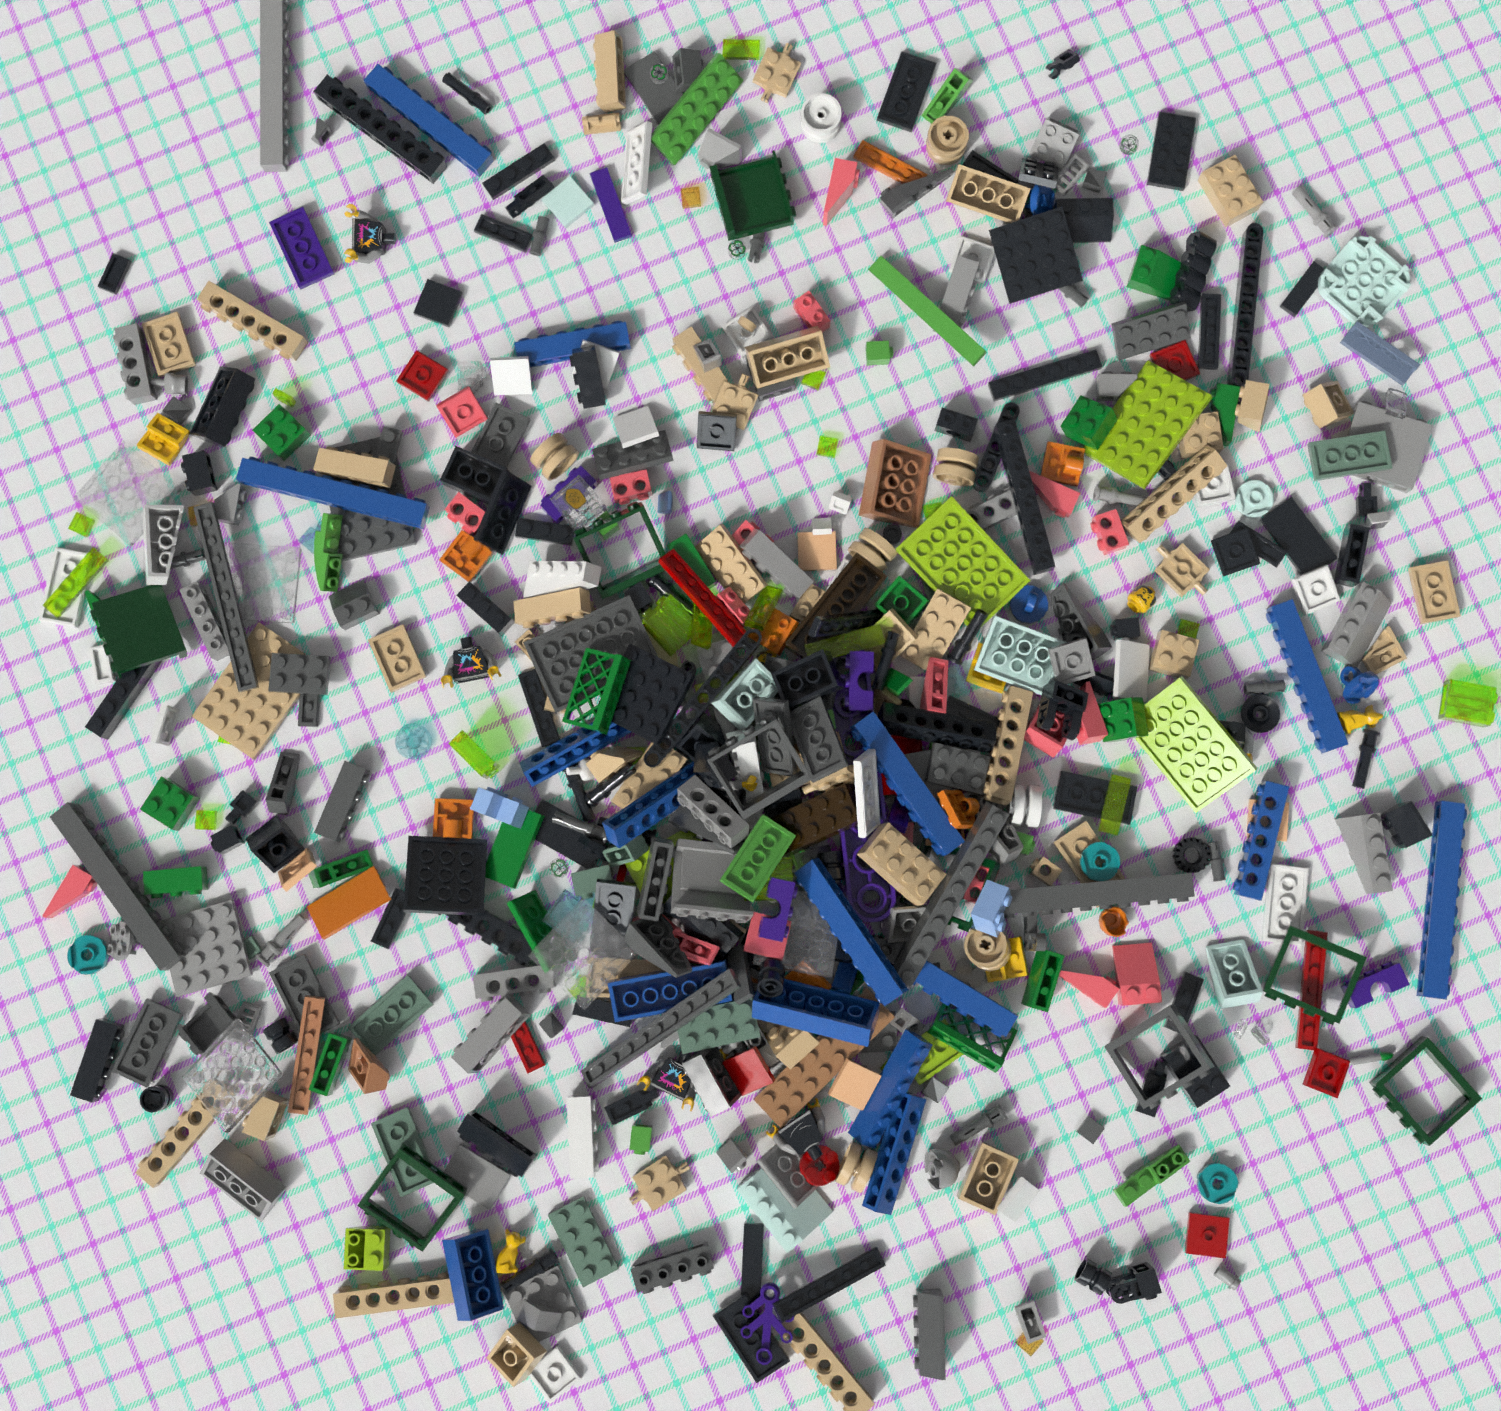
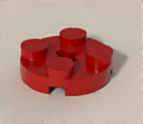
[799,1145,840,1187]

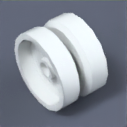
[800,93,842,143]
[1007,783,1042,828]

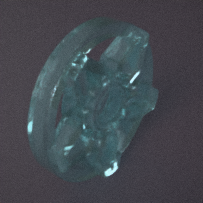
[395,723,432,760]

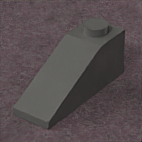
[266,752,300,815]

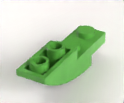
[314,513,343,592]
[1113,1144,1191,1207]

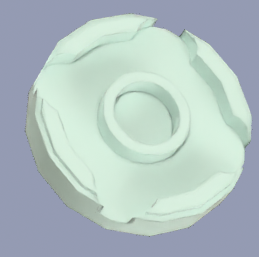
[1235,480,1274,518]

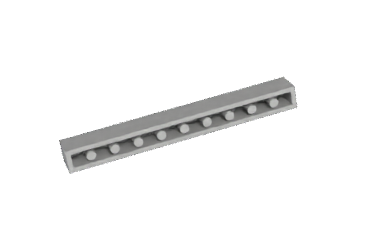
[260,0,290,172]

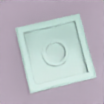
[541,176,594,228]

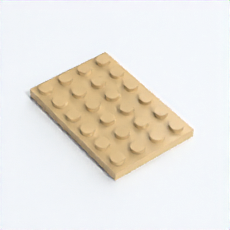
[192,622,306,760]

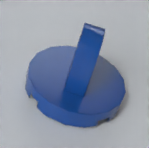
[1024,184,1055,216]
[1009,585,1048,624]
[1340,666,1379,704]

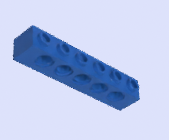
[519,721,631,787]
[602,762,695,848]
[1233,781,1289,901]
[862,1092,927,1215]

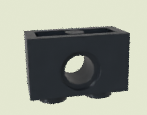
[934,408,978,442]

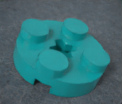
[1080,842,1120,882]
[67,935,109,975]
[1197,1163,1238,1204]

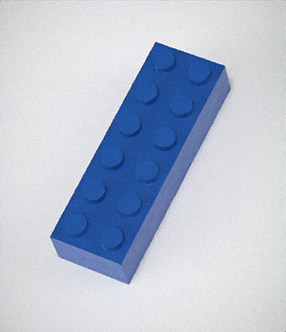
[608,958,734,1022]
[752,979,880,1047]

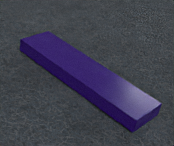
[589,167,632,243]

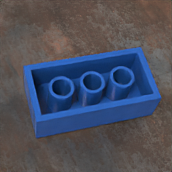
[442,1229,504,1321]

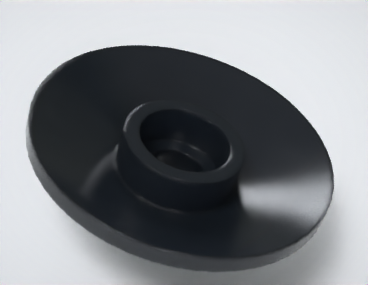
[1241,694,1280,733]

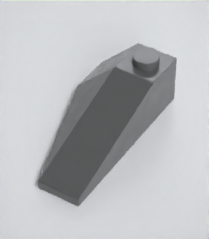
[879,169,954,219]
[1050,583,1112,660]
[668,799,744,855]
[624,915,692,978]

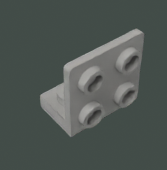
[1030,117,1081,169]

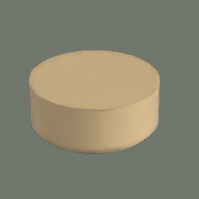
[737,316,757,332]

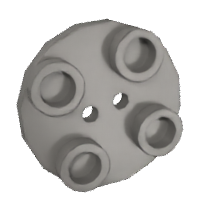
[107,922,137,961]

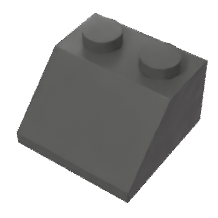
[329,580,380,630]

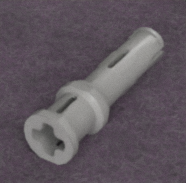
[1292,186,1339,238]
[1093,484,1147,506]
[255,913,307,967]

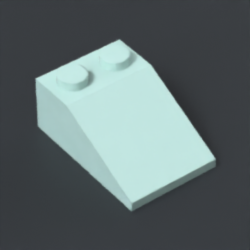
[712,658,778,730]
[1206,939,1263,1009]

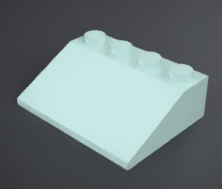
[974,615,1067,695]
[737,1167,833,1253]

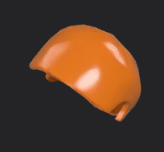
[1098,906,1129,937]

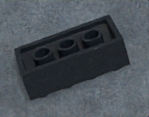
[190,366,256,447]
[662,895,744,960]
[457,1110,537,1178]

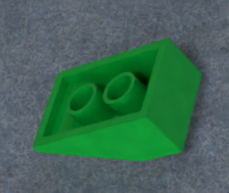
[1126,245,1181,301]

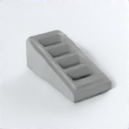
[1056,153,1090,195]
[228,1001,262,1045]

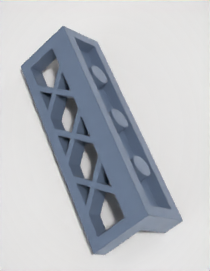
[1340,321,1421,386]

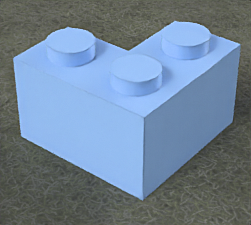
[470,786,529,829]
[971,880,1012,937]

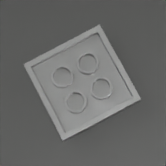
[503,1264,583,1342]

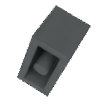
[672,48,703,92]

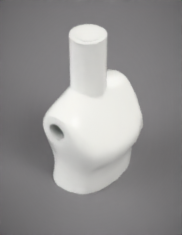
[566,758,595,781]

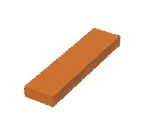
[853,140,928,184]

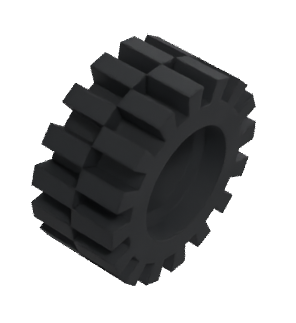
[1172,837,1211,873]

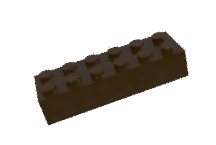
[785,552,887,659]
[770,783,858,861]

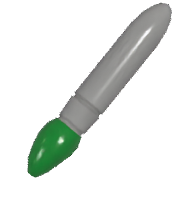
[1347,1052,1394,1065]

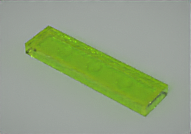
[42,547,109,618]
[804,624,885,658]

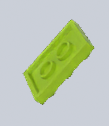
[915,1018,964,1085]

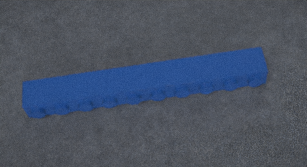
[236,457,430,529]
[1416,801,1467,1000]

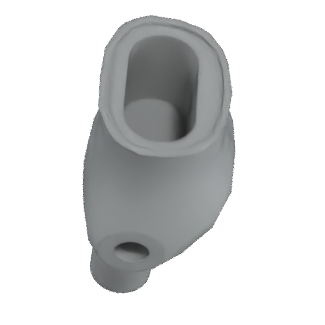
[151,372,188,395]

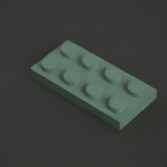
[1307,431,1393,481]
[348,975,434,1056]
[677,997,760,1054]
[371,1107,433,1197]
[548,1196,619,1288]

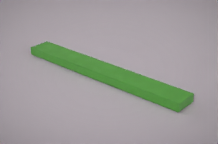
[868,256,987,367]

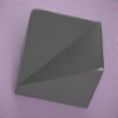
[311,118,332,147]
[1082,169,1107,193]
[162,396,192,425]
[539,1013,564,1039]
[921,1076,949,1103]

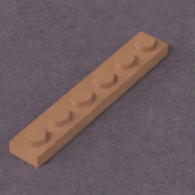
[288,995,326,1115]

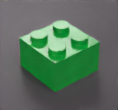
[1060,395,1118,450]
[252,404,311,461]
[874,575,930,626]
[1098,697,1149,742]
[140,776,200,831]

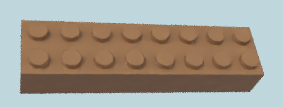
[753,987,895,1128]

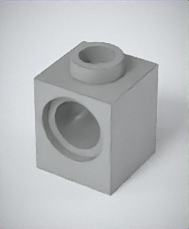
[890,1007,925,1034]

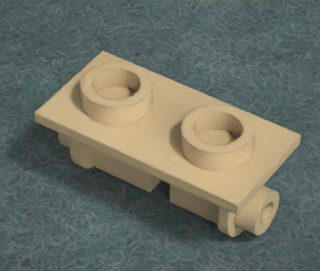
[582,113,621,135]

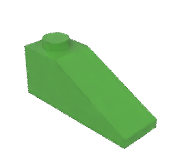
[921,68,973,124]

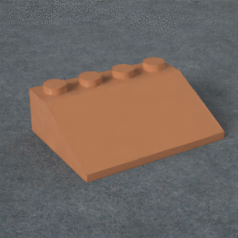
[859,439,932,528]

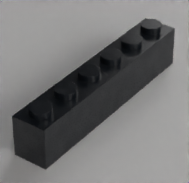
[85,660,163,740]

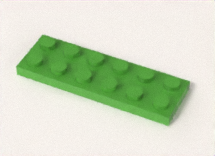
[651,53,743,165]

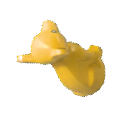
[1337,705,1383,735]
[495,1229,526,1274]

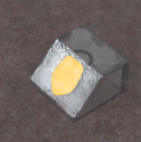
[550,475,608,530]

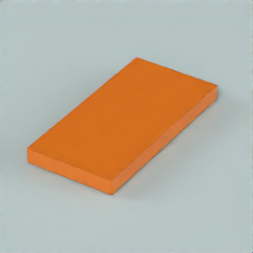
[306,866,392,940]

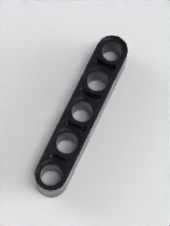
[973,402,1020,492]

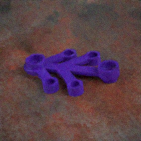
[740,1282,795,1365]

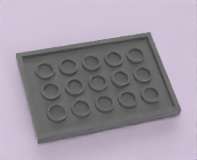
[329,437,417,562]
[523,595,658,713]

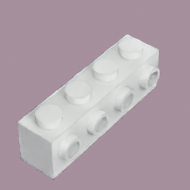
[567,1095,599,1179]

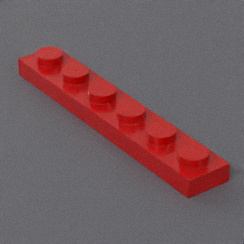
[658,549,746,647]
[1295,930,1328,1050]

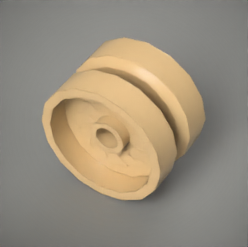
[926,116,969,165]
[530,432,579,481]
[933,448,979,486]
[848,528,897,572]
[964,930,1012,971]
[835,1141,878,1193]

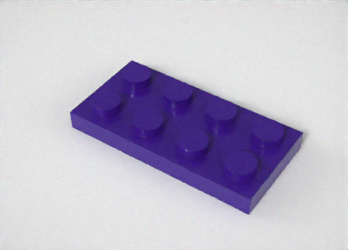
[269,207,334,290]

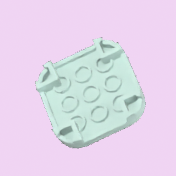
[1317,236,1411,328]

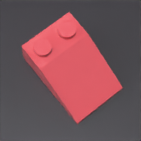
[823,158,860,226]
[1024,703,1067,758]
[1112,943,1162,1006]

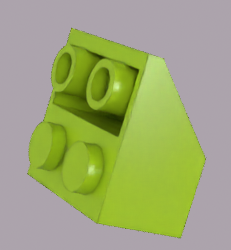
[343,1225,391,1271]

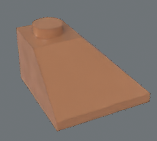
[348,1038,390,1094]

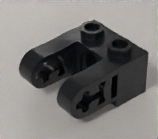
[1037,680,1089,741]
[1105,1262,1162,1304]

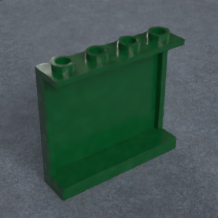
[709,150,796,241]
[90,585,187,678]

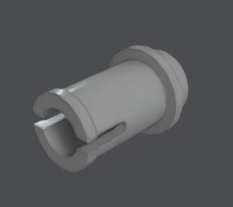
[1214,1265,1241,1290]

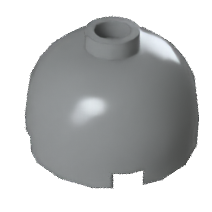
[924,1149,960,1190]

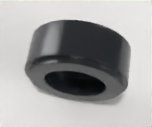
[882,525,902,545]

